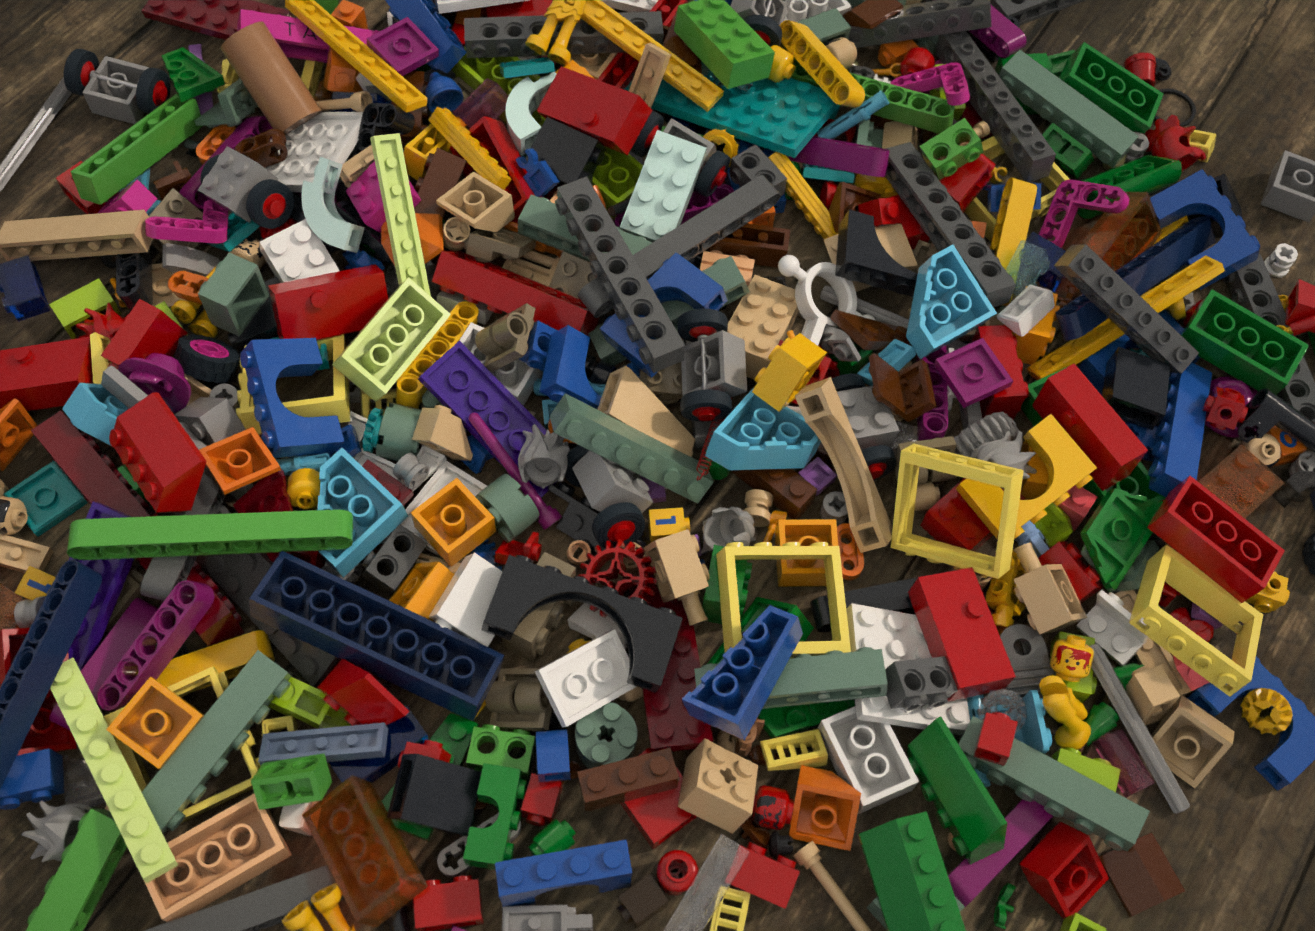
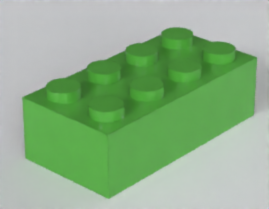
[674,0,775,89]

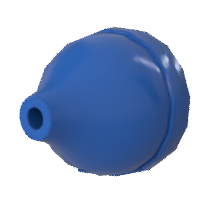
[425,72,464,113]

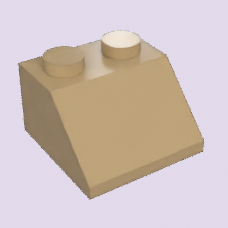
[436,172,515,233]
[1151,695,1234,788]

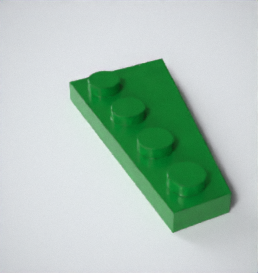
[370,713,479,842]

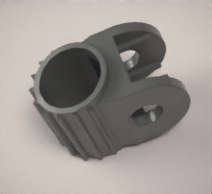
[994,624,1056,704]

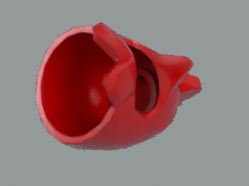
[1145,115,1206,171]

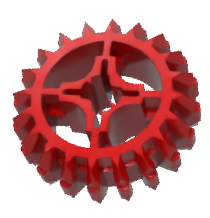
[578,539,658,618]

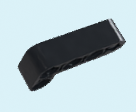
[345,103,415,201]
[98,246,153,312]

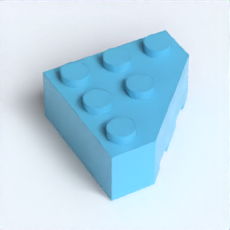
[906,245,997,360]
[62,383,129,446]
[705,388,821,470]
[317,448,408,578]

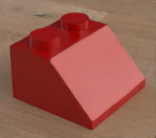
[317,659,409,726]
[1019,821,1109,919]

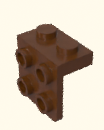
[869,353,936,422]

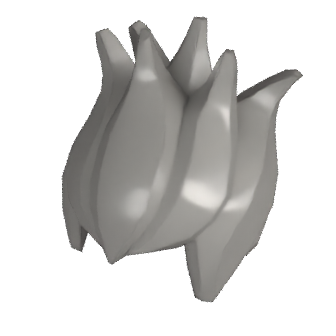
[518,424,570,489]
[971,431,1037,489]
[701,506,756,554]
[21,801,92,862]

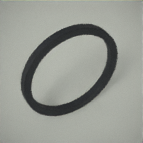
[1154,89,1196,127]

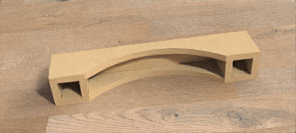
[795,377,893,553]

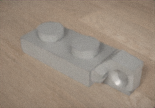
[502,905,593,931]

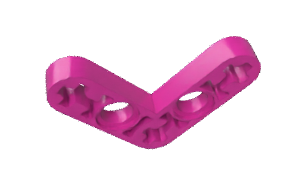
[890,62,970,106]
[1038,180,1129,253]
[145,200,228,243]

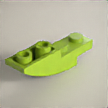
[268,677,350,729]

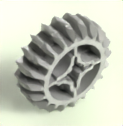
[954,412,1019,457]

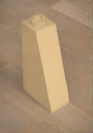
[597,366,695,457]

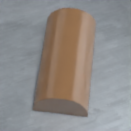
[220,22,322,135]

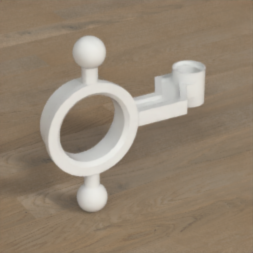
[778,255,876,346]

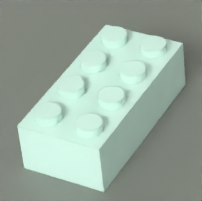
[620,130,707,243]

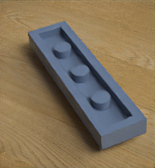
[258,723,388,765]

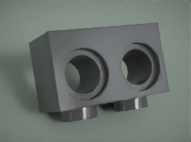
[729,145,787,196]
[360,524,428,595]
[885,656,958,711]

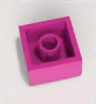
[346,161,421,233]

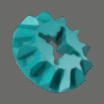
[362,408,383,453]

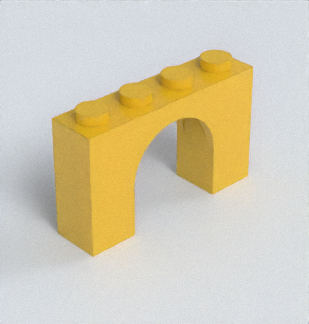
[956,414,1097,540]

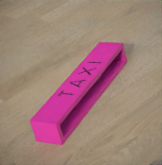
[237,9,380,63]

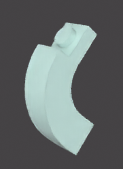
[506,72,556,155]
[301,157,365,253]

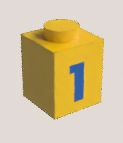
[648,507,690,543]
[14,565,55,601]

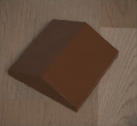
[842,0,903,29]
[829,182,881,233]
[1099,833,1185,917]

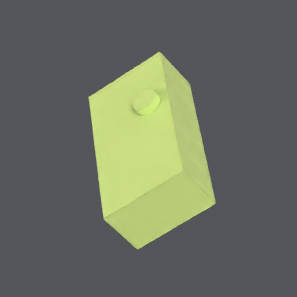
[332,277,451,402]

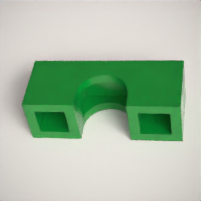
[463,763,527,870]

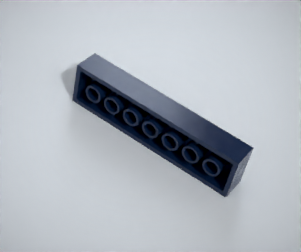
[249,551,504,721]

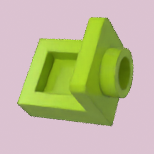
[1035,503,1073,547]

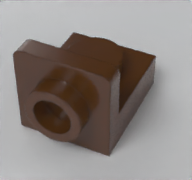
[153,160,191,200]

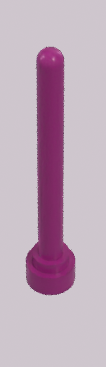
[469,412,562,530]

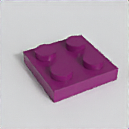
[367,17,439,76]
[934,338,1013,408]

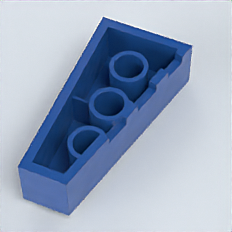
[385,0,467,73]
[682,605,803,740]

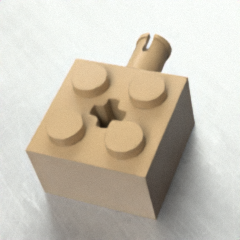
[644,529,710,626]
[1014,542,1087,635]
[678,731,758,834]

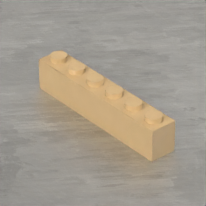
[0,210,153,263]

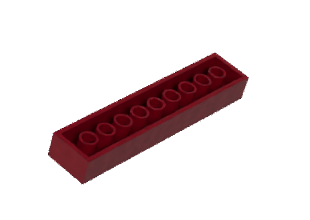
[31,410,245,647]

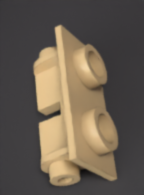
[340,145,375,188]

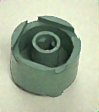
[376,402,421,462]
[475,474,540,543]
[575,702,637,769]

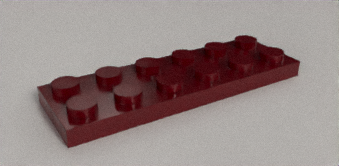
[141,0,292,40]
[629,585,713,752]

